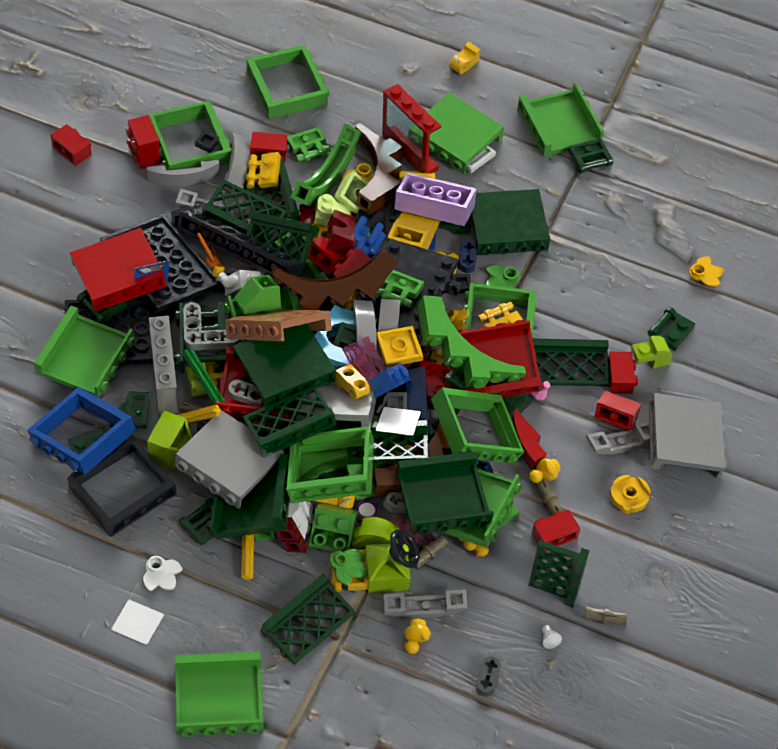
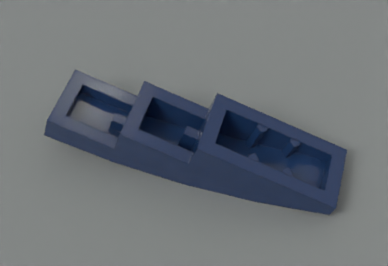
[406,367,431,443]

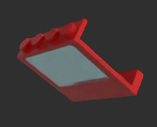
[382,84,442,174]

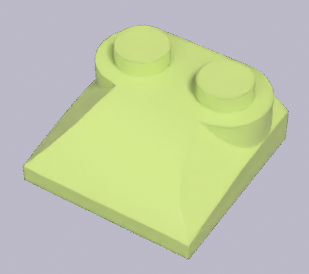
[334,170,368,214]
[314,194,351,226]

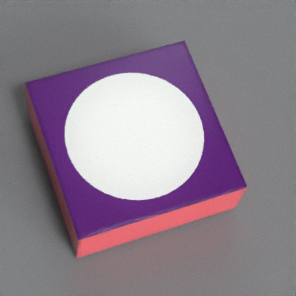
[357,500,379,521]

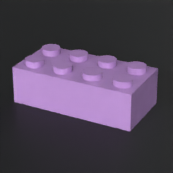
[395,173,476,226]

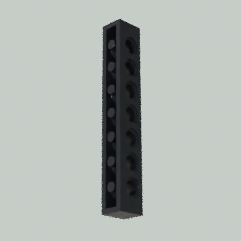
[177,210,304,277]

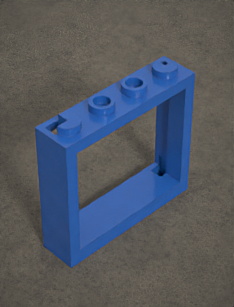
[27,387,136,475]

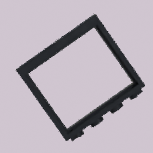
[67,436,177,537]

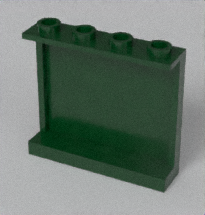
[471,189,550,255]
[233,323,336,407]
[396,451,494,535]
[209,454,290,539]

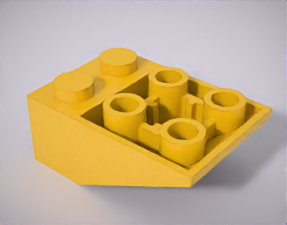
[387,212,440,250]

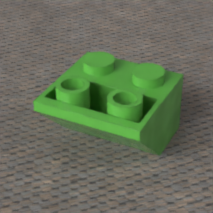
[234,275,281,315]
[309,502,359,552]

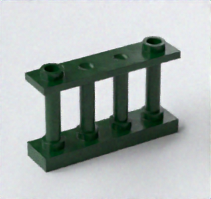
[176,301,227,373]

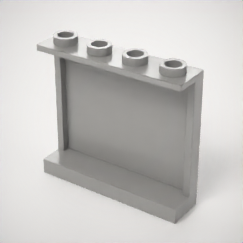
[149,316,178,418]
[295,368,379,427]
[648,393,727,478]
[175,410,285,509]

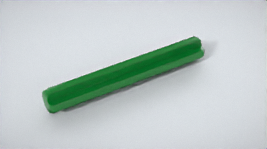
[183,348,225,405]

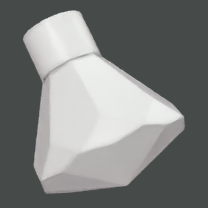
[542,625,562,649]

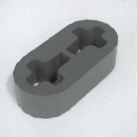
[476,656,501,697]

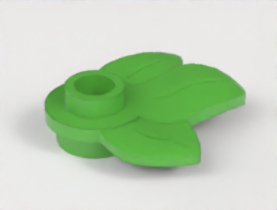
[486,265,520,288]
[329,549,368,586]

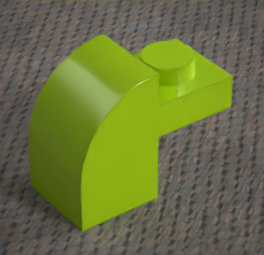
[631,336,672,369]
[184,363,207,397]
[351,517,400,549]

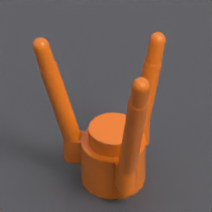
[197,233,223,270]

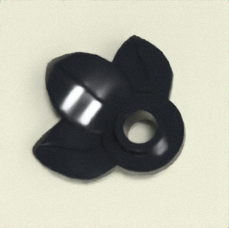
[356,209,387,234]

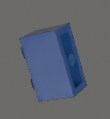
[368,363,410,397]

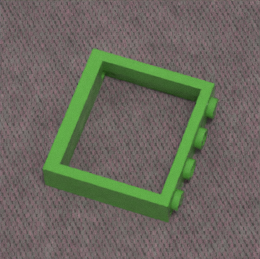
[246,45,330,119]
[149,100,231,171]
[463,283,537,337]
[431,387,525,464]
[286,426,374,503]

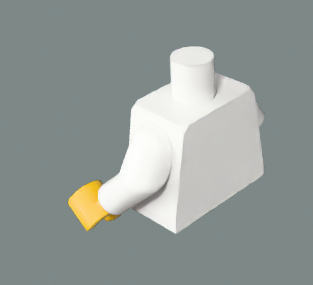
[212,265,267,297]

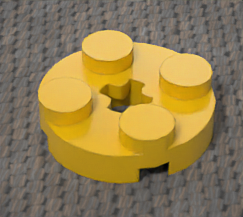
[610,475,650,514]

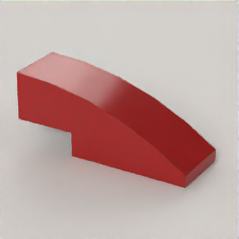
[512,409,547,471]

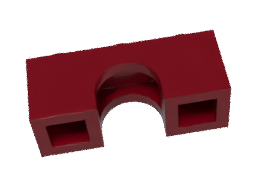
[326,209,356,256]

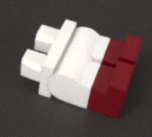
[275,501,314,553]

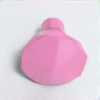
[531,381,550,400]

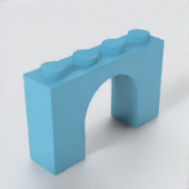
[313,305,377,376]

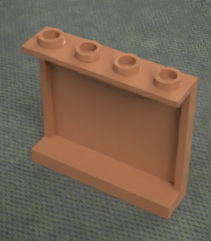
[225,309,332,341]

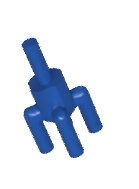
[353,216,386,256]

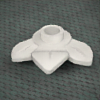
[143,556,182,591]

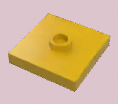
[376,326,423,368]

